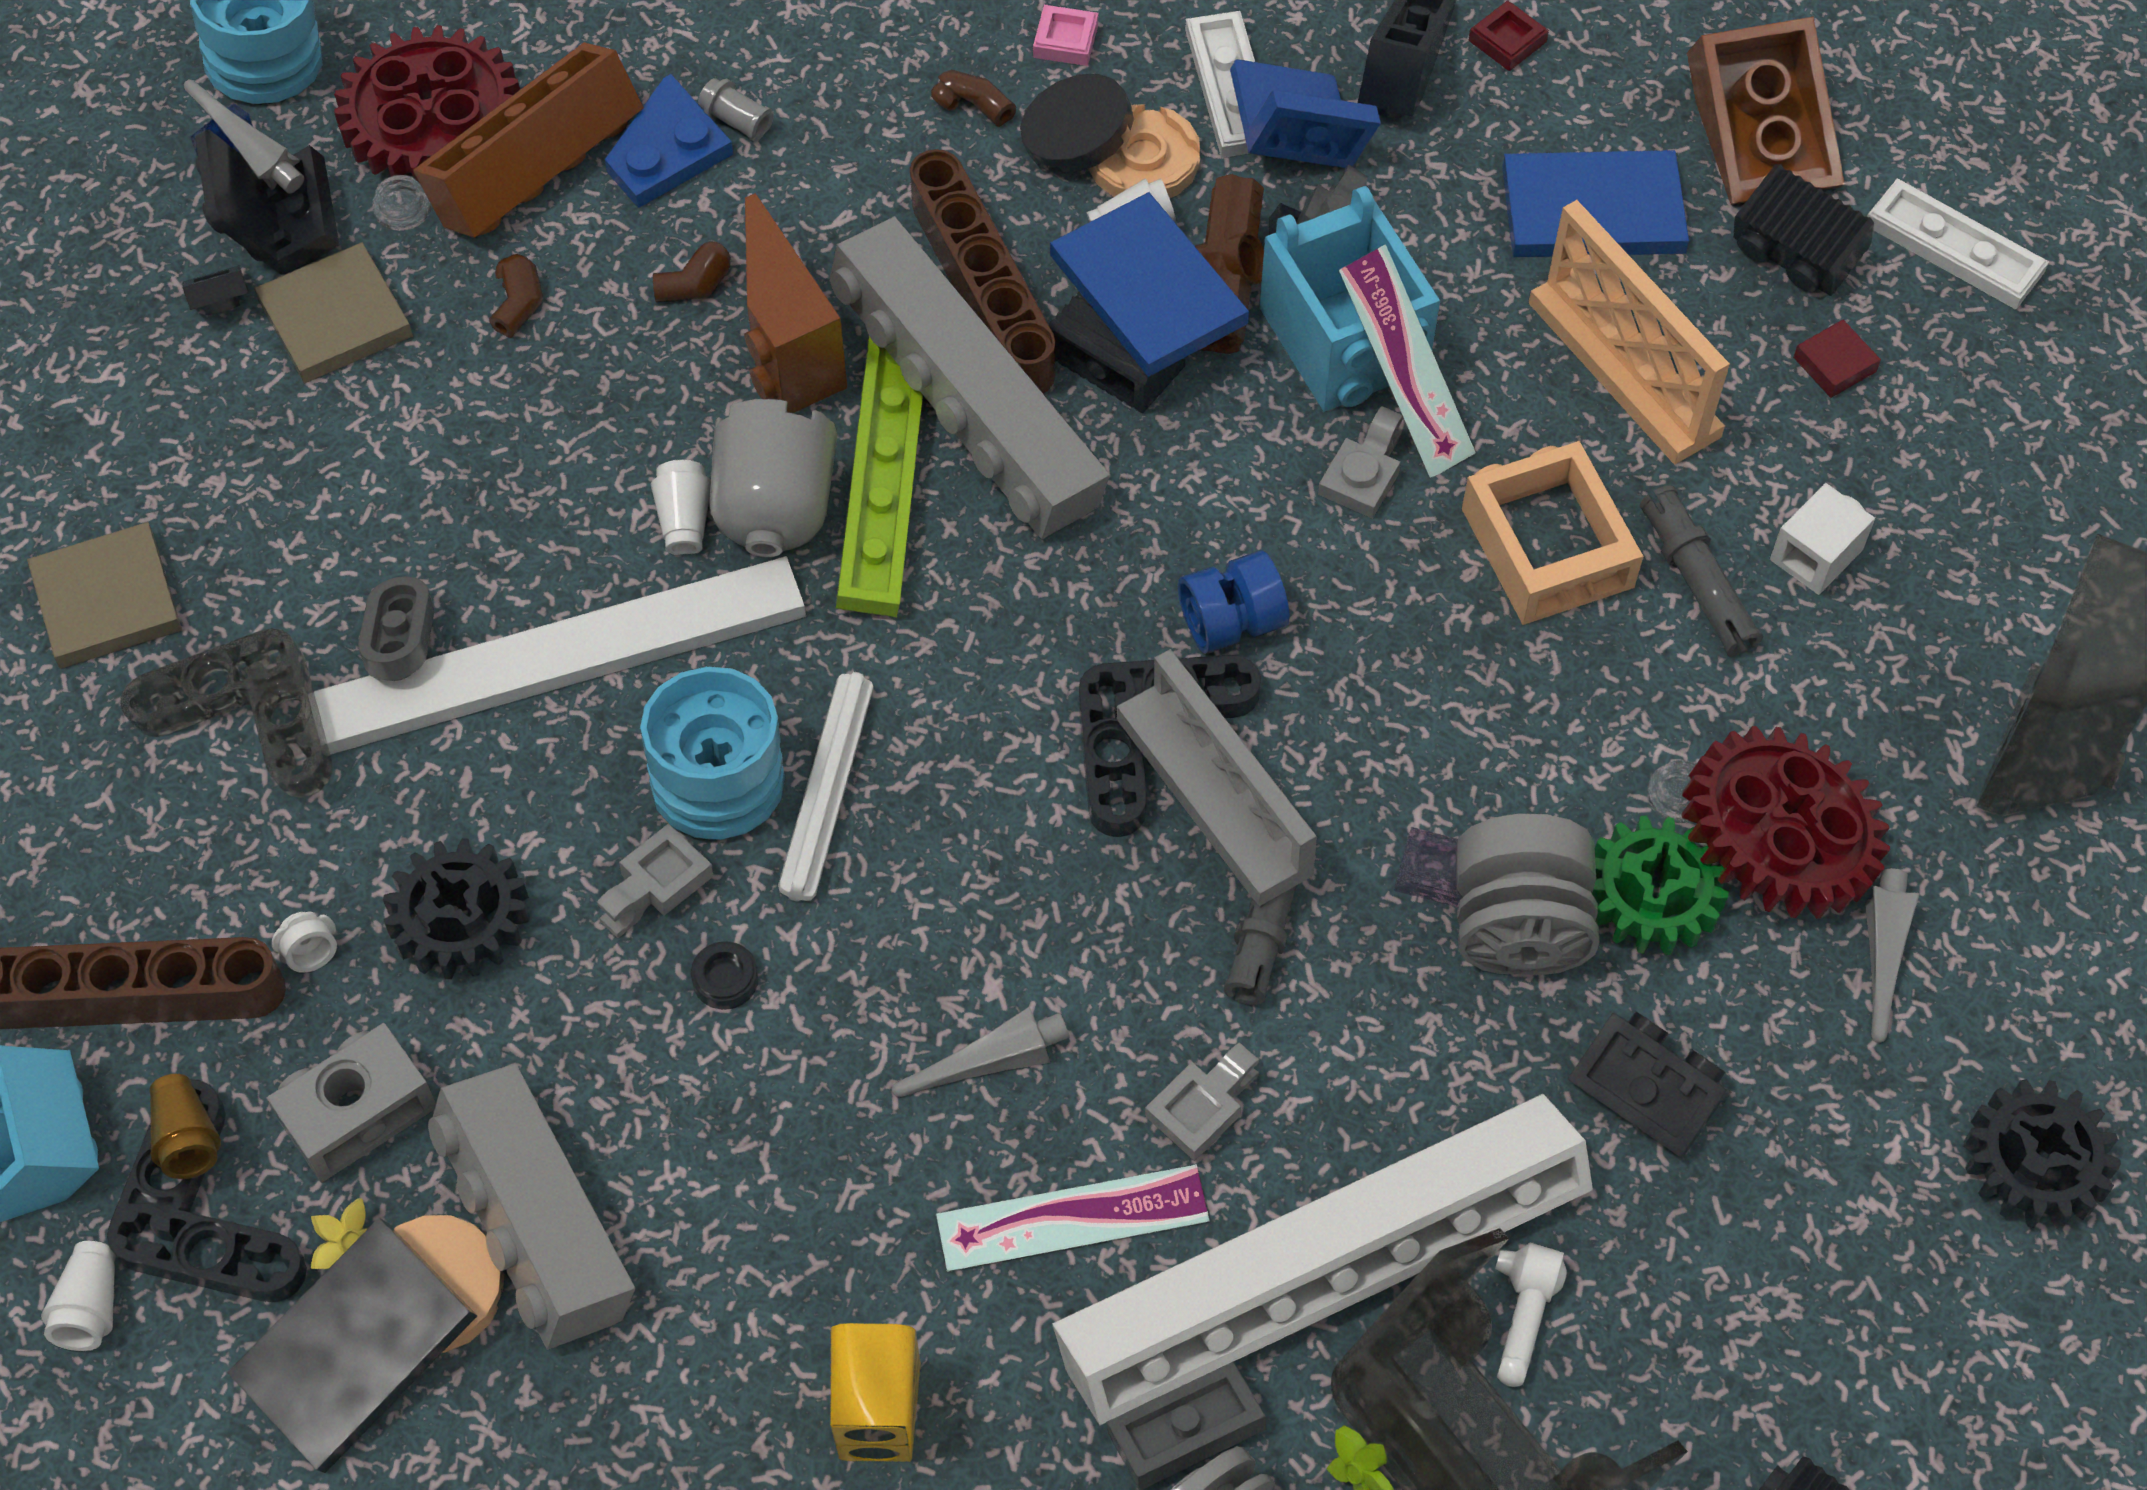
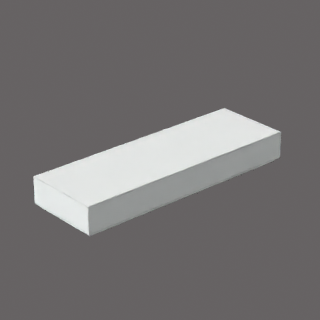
[1185,11,1255,158]
[1867,178,2049,309]

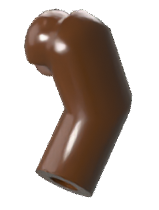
[931,69,1016,127]
[653,241,731,302]
[489,254,543,338]

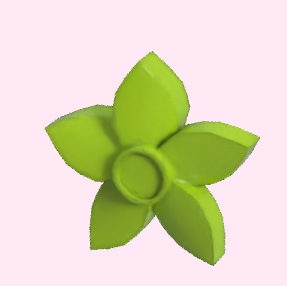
[1326,1425,1394,1490]

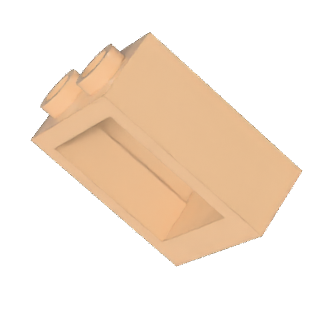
[1462,441,1643,625]

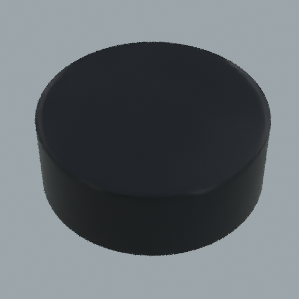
[691,941,758,1010]

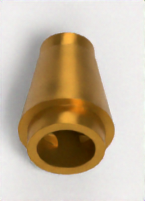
[149,1074,221,1179]

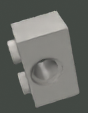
[266,1023,436,1183]

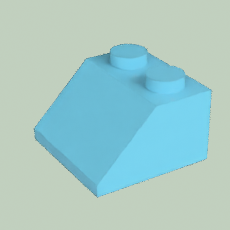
[0,1045,99,1222]

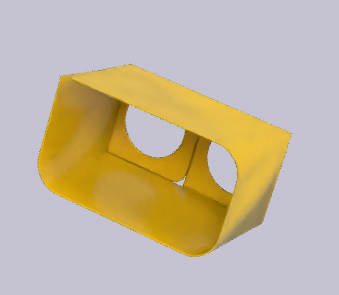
[830,1323,921,1462]

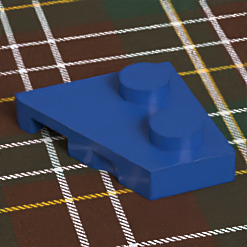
[605,74,733,208]

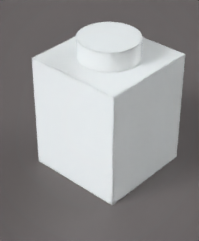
[1770,483,1875,595]

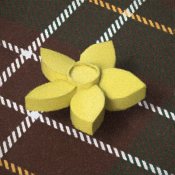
[311,1198,367,1269]

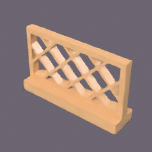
[1529,200,1730,465]

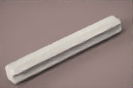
[778,672,873,902]

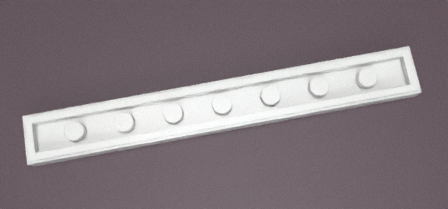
[302,556,806,758]

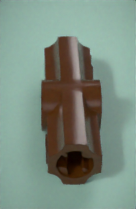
[1195,174,1264,354]

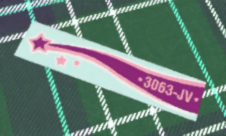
[1339,244,1476,478]
[936,1165,1210,1272]

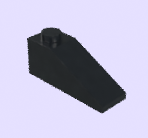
[1358,0,1456,118]

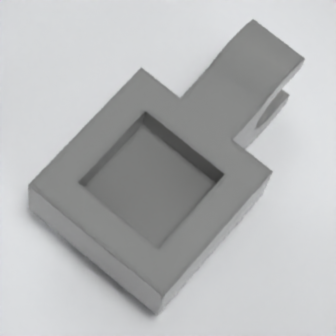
[1318,406,1403,519]
[597,823,713,938]
[1145,1042,1259,1161]

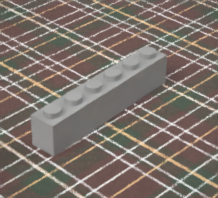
[829,216,1110,539]

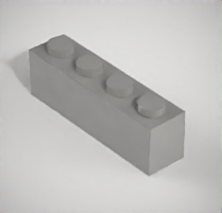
[428,1063,635,1350]

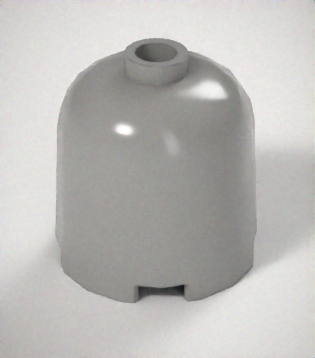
[709,399,837,557]

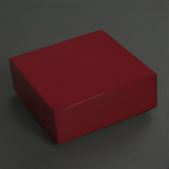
[1468,0,1549,71]
[1793,320,1881,398]

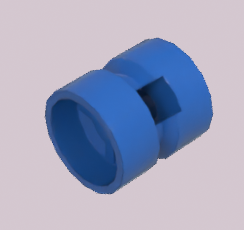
[1178,550,1290,654]

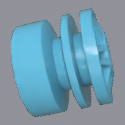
[190,0,323,104]
[640,666,785,840]

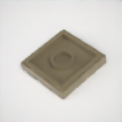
[254,242,413,383]
[27,522,182,669]

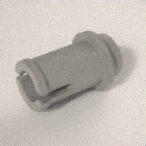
[698,78,774,142]

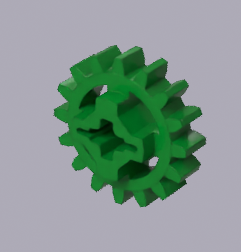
[1592,815,1729,955]

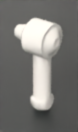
[1495,1242,1567,1387]

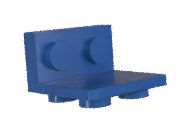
[1230,59,1381,168]

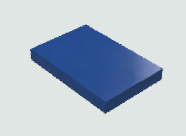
[1502,150,1689,257]
[1050,192,1249,377]

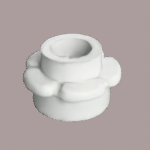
[272,912,337,972]

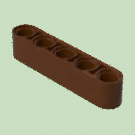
[910,149,1056,394]
[0,937,286,1029]

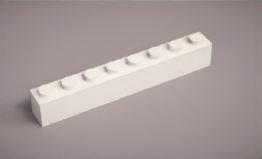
[1052,1094,1593,1425]

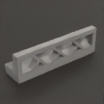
[1117,649,1317,907]

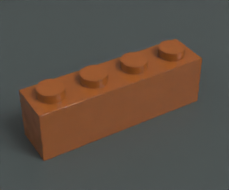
[413,42,644,238]

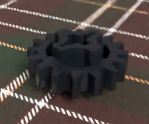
[383,838,530,980]
[1963,1079,2121,1229]

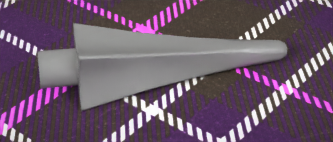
[184,79,304,193]
[1865,868,1920,1043]
[892,1006,1070,1097]

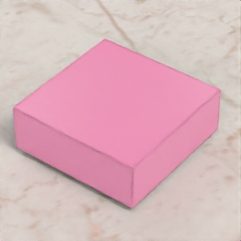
[1033,5,1099,66]

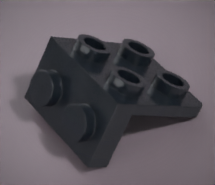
[195,129,339,275]

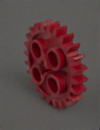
[334,25,520,186]
[1682,726,1890,919]

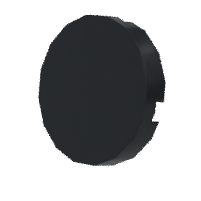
[1020,74,1134,173]

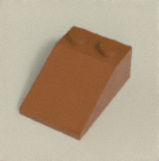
[1687,17,1845,205]
[744,193,847,414]

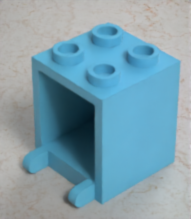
[1259,186,1440,412]

